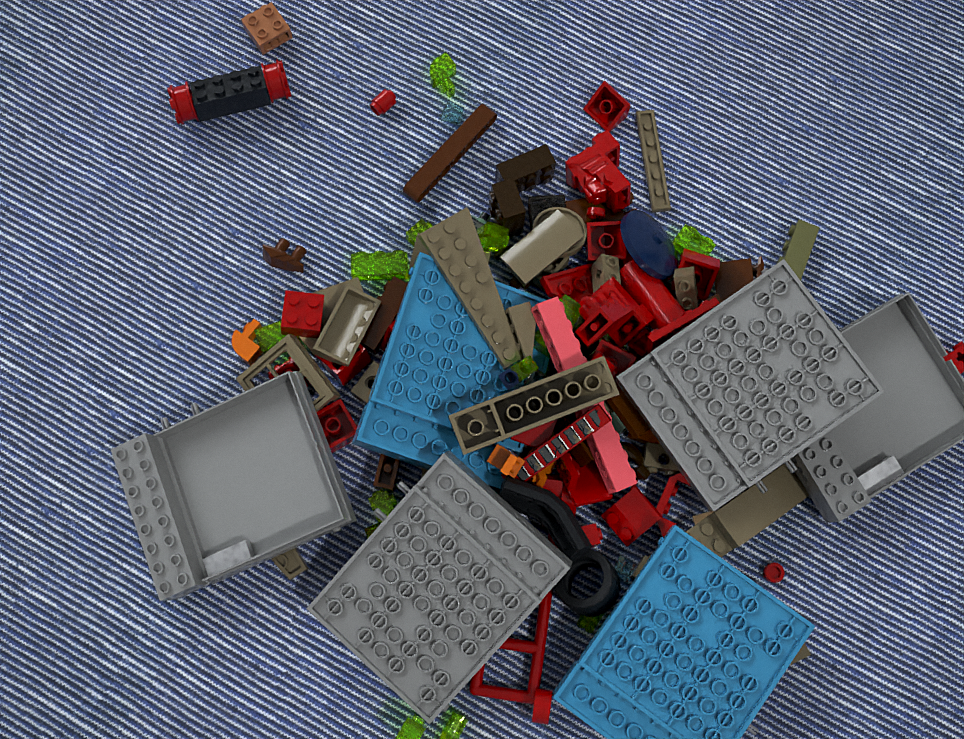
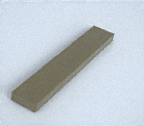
[635,110,671,213]

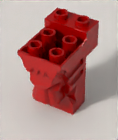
[565,130,631,214]
[575,277,655,348]

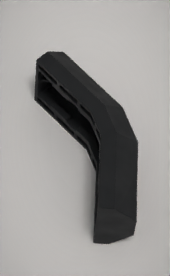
[498,475,593,562]

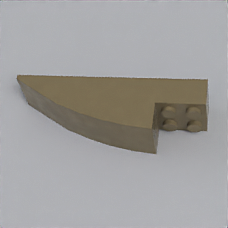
[448,356,619,455]
[685,464,809,557]

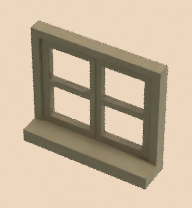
[236,334,341,412]

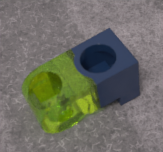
[498,355,539,390]

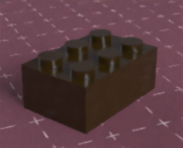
[495,144,556,193]
[488,178,526,240]

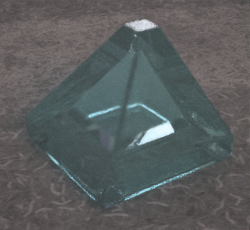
[439,100,464,124]

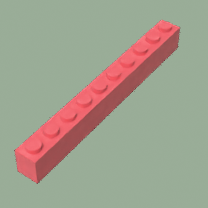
[531,296,637,494]

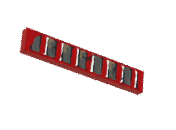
[501,403,611,482]

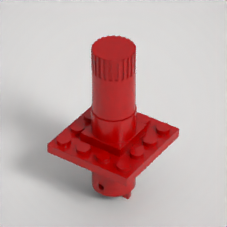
[620,260,720,356]

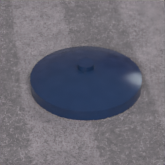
[620,210,678,280]

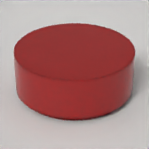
[586,207,605,220]
[763,562,785,583]

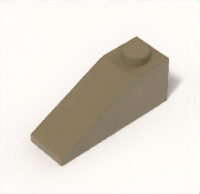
[505,301,536,368]

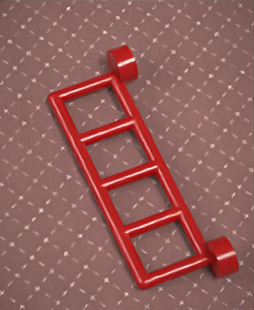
[469,484,576,725]

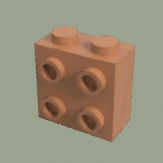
[241,2,293,55]

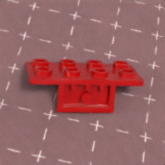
[555,451,613,507]

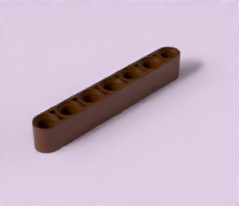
[403,104,498,203]

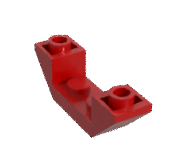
[656,473,691,538]

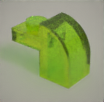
[430,52,456,98]

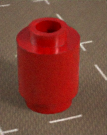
[370,89,396,116]

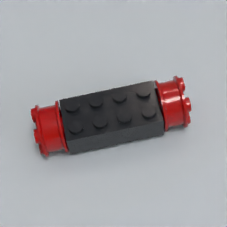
[167,59,292,125]

